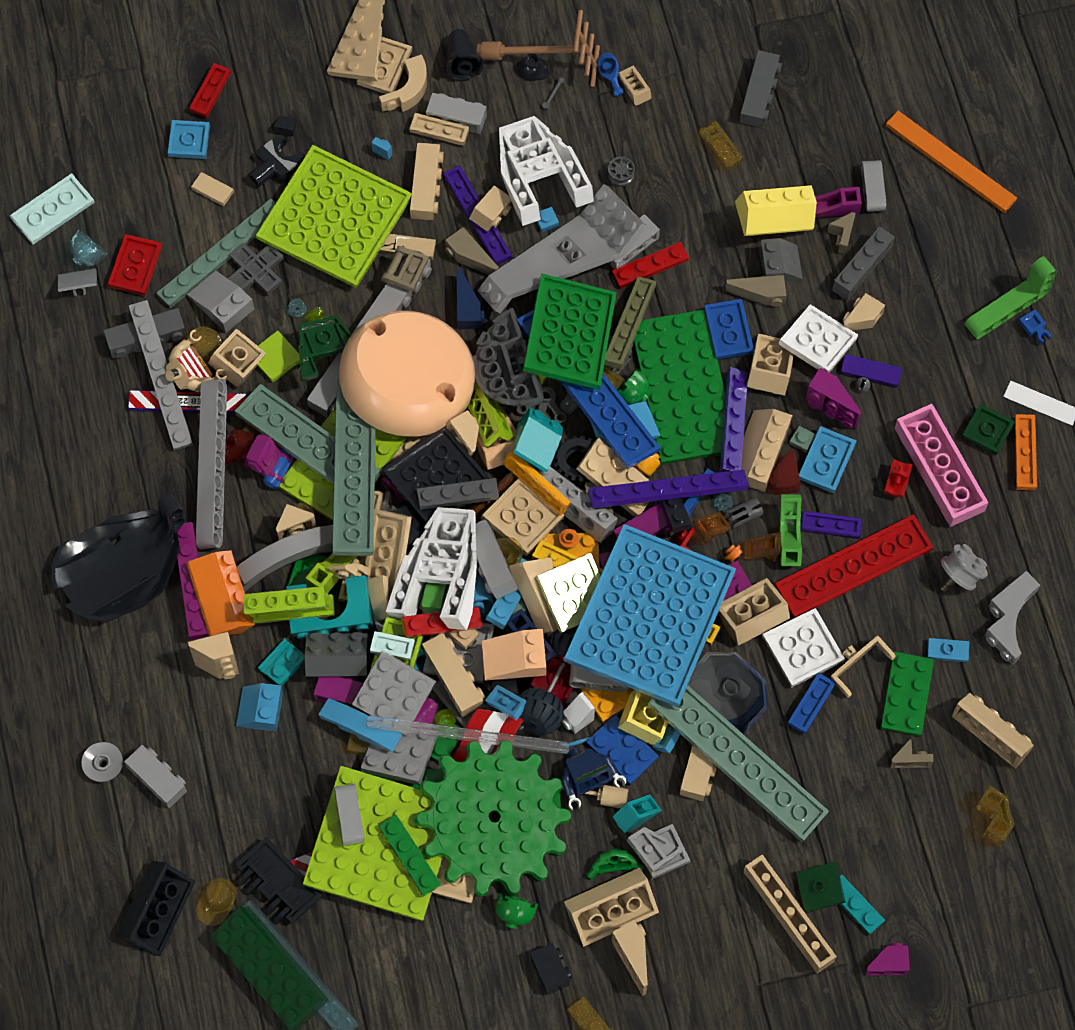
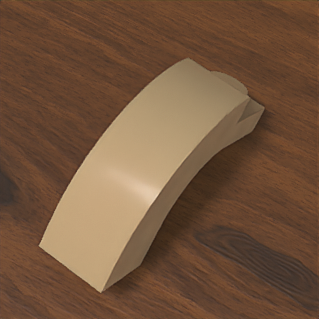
[379,54,427,112]

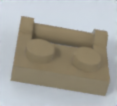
[382,246,429,292]

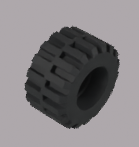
[553,435,593,489]

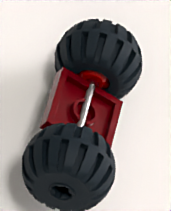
[519,627,578,736]

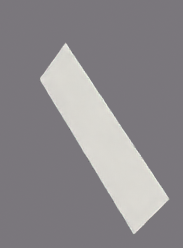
[1004,381,1075,425]

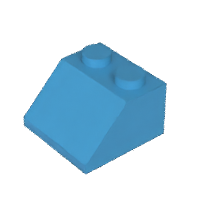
[236,683,283,732]

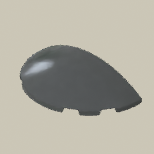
[472,308,544,406]

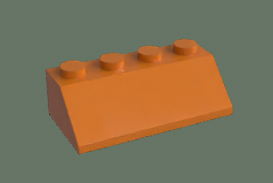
[186,550,255,637]

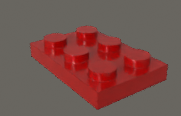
[108,234,162,296]

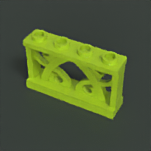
[243,586,334,624]

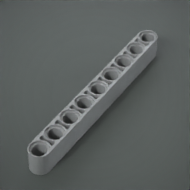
[196,378,227,550]

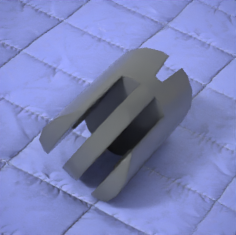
[724,497,763,529]

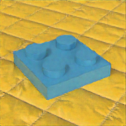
[168,120,210,159]

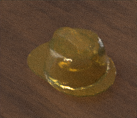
[196,878,237,926]

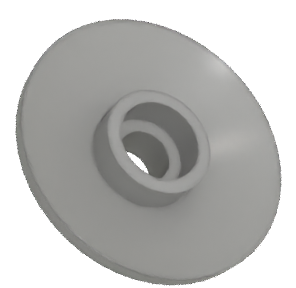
[82,742,123,782]

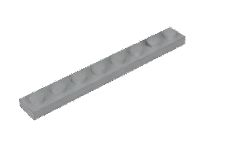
[129,300,193,451]

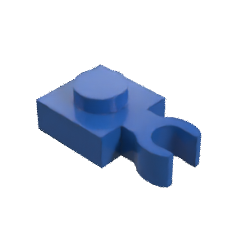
[1019,310,1051,345]

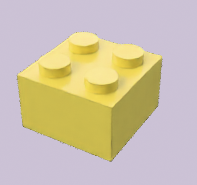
[617,690,668,745]

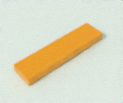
[503,450,570,516]

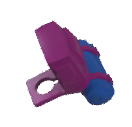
[243,435,294,489]

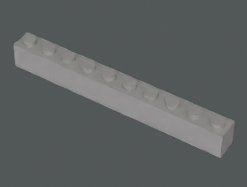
[307,249,432,418]

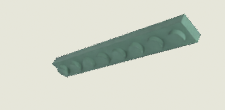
[157,199,276,308]

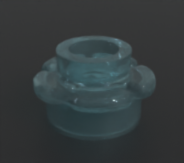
[288,299,307,317]
[714,493,733,511]

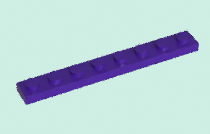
[588,470,749,508]

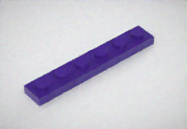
[720,367,748,472]

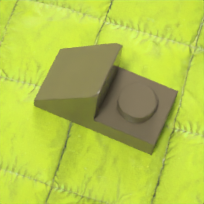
[828,212,856,255]
[890,739,933,768]

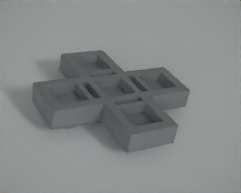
[227,243,284,295]

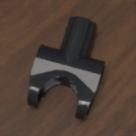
[249,135,306,187]

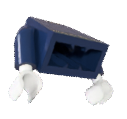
[562,748,626,811]

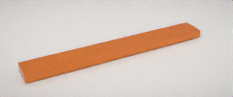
[886,111,1017,213]

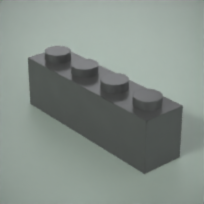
[740,50,782,128]
[832,226,895,301]
[104,308,187,358]

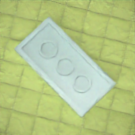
[10,173,95,245]

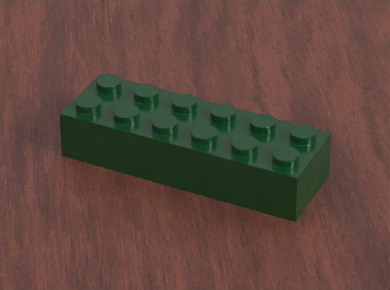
[211,906,329,1030]

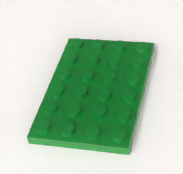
[523,273,616,390]

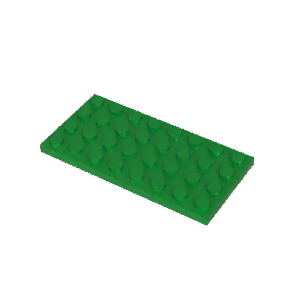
[634,309,725,465]

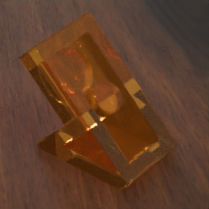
[693,512,732,545]
[745,532,781,561]

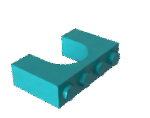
[286,575,374,639]

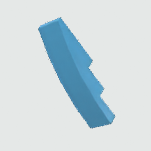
[318,698,402,752]

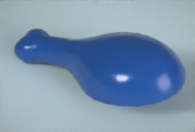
[598,52,623,97]

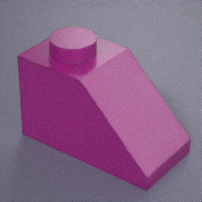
[865,943,910,976]

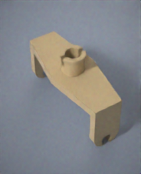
[830,636,895,698]

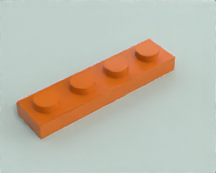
[1014,414,1037,490]

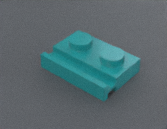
[258,639,305,686]

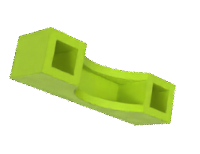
[306,553,357,594]

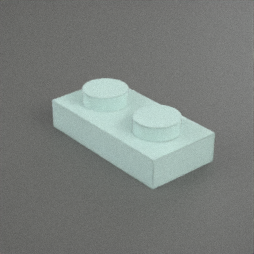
[370,631,415,661]

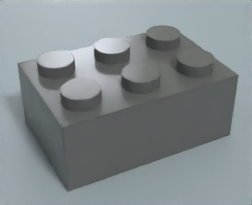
[305,632,368,676]

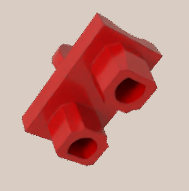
[884,459,913,498]

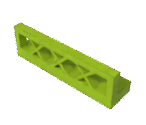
[468,380,514,447]

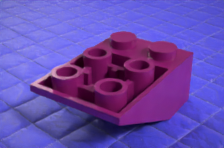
[805,368,861,430]

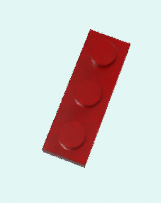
[189,63,231,118]

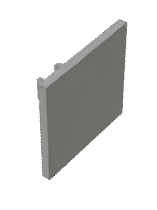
[58,268,97,296]

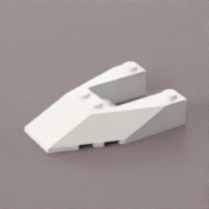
[499,116,594,226]
[386,507,477,630]

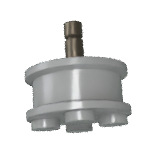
[940,544,988,592]

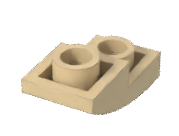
[329,563,371,579]
[368,575,391,621]

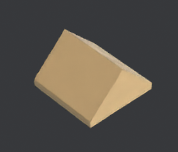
[276,504,316,540]

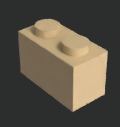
[469,186,511,232]

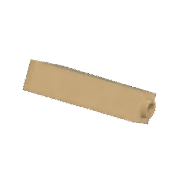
[509,558,558,637]

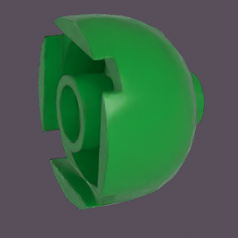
[617,368,649,405]
[495,893,538,929]

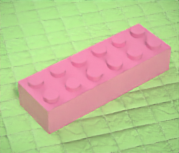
[895,404,988,527]

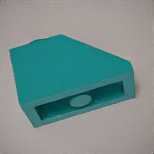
[613,794,662,833]

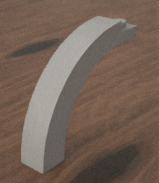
[237,525,333,592]

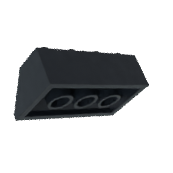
[116,861,195,956]

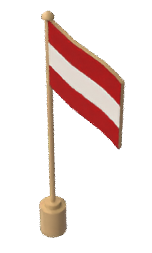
[453,708,629,809]

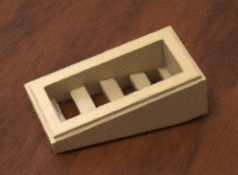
[618,66,651,106]

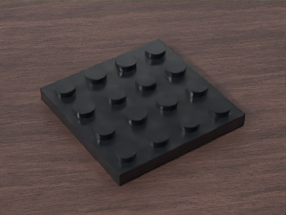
[382,426,490,525]

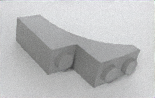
[985,571,1040,665]

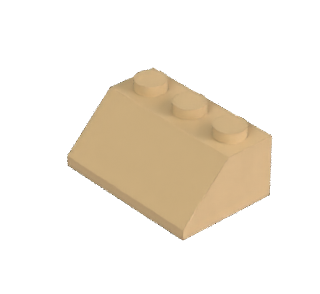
[718,578,790,646]
[188,632,239,679]

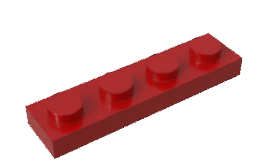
[612,242,689,289]
[401,607,483,638]

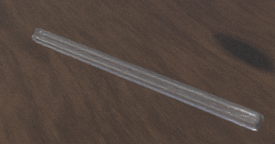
[366,716,570,754]

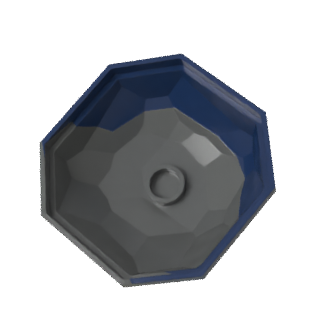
[688,652,768,735]

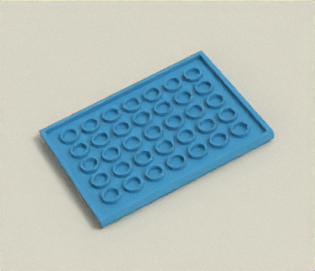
[564,524,736,707]

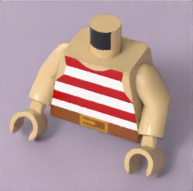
[165,330,227,392]

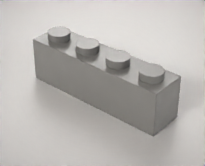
[476,519,518,599]

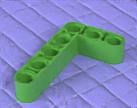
[964,256,1057,339]

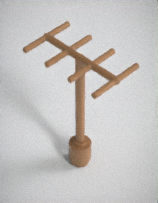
[477,10,600,87]

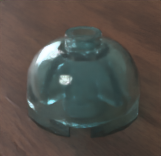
[69,230,108,267]

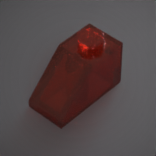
[225,429,255,464]
[770,449,800,495]

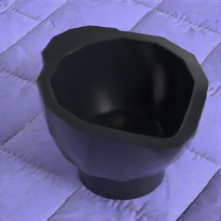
[517,54,549,82]

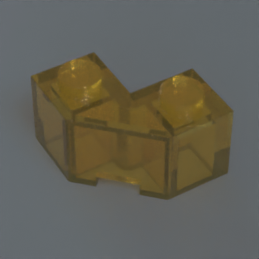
[976,786,1015,848]

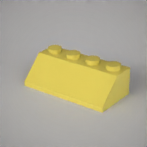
[735,186,817,236]

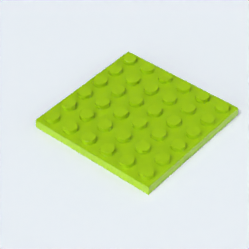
[256,145,412,288]
[303,766,443,922]

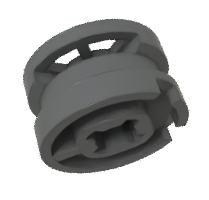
[608,157,635,187]

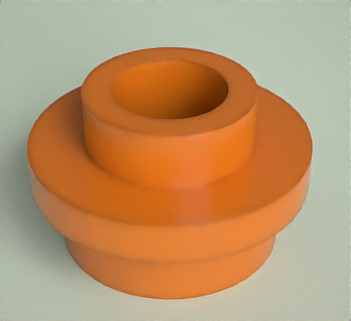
[559,529,579,549]
[725,545,743,562]

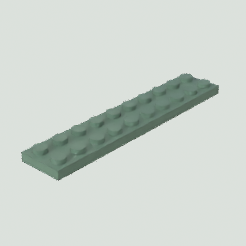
[333,379,375,556]
[648,686,829,842]

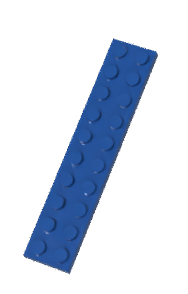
[516,310,661,470]

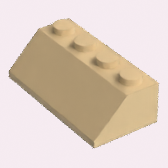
[741,409,792,492]
[952,693,1034,768]
[564,868,659,947]

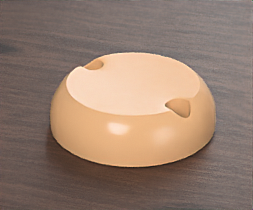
[339,311,475,436]

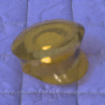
[187,326,222,360]

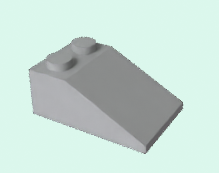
[187,270,254,333]

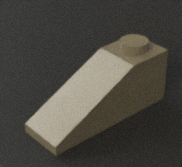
[445,227,499,275]
[725,275,787,307]

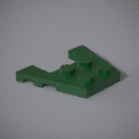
[299,315,351,382]

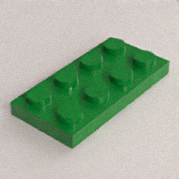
[880,652,934,737]

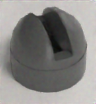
[854,377,871,394]

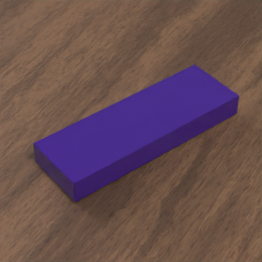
[841,354,902,388]
[800,511,862,539]

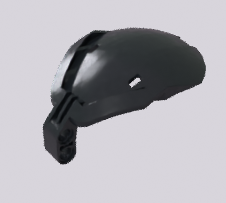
[51,494,186,621]

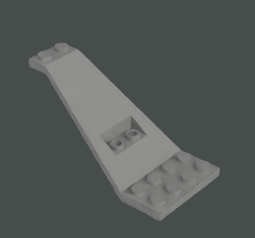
[477,184,647,314]

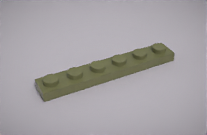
[604,276,656,369]

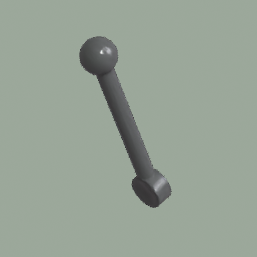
[542,77,564,110]

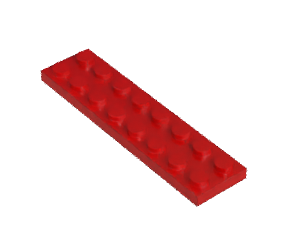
[775,514,934,618]

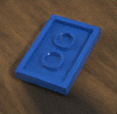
[704,299,754,360]
[586,715,659,786]

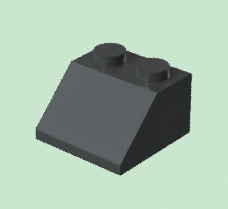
[759,238,803,282]

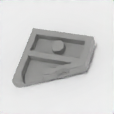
[627,827,684,873]

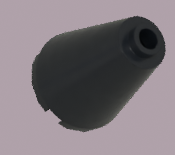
[446,29,483,81]

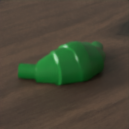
[587,849,644,879]

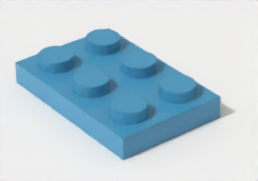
[798,426,856,493]

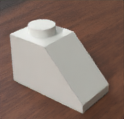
[562,692,595,734]

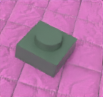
[789,426,816,453]

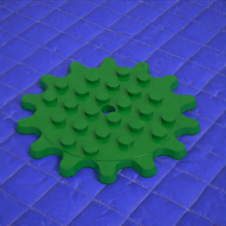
[414,740,572,896]

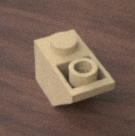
[843,293,885,331]

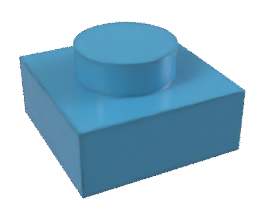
[372,137,392,160]
[536,207,559,232]

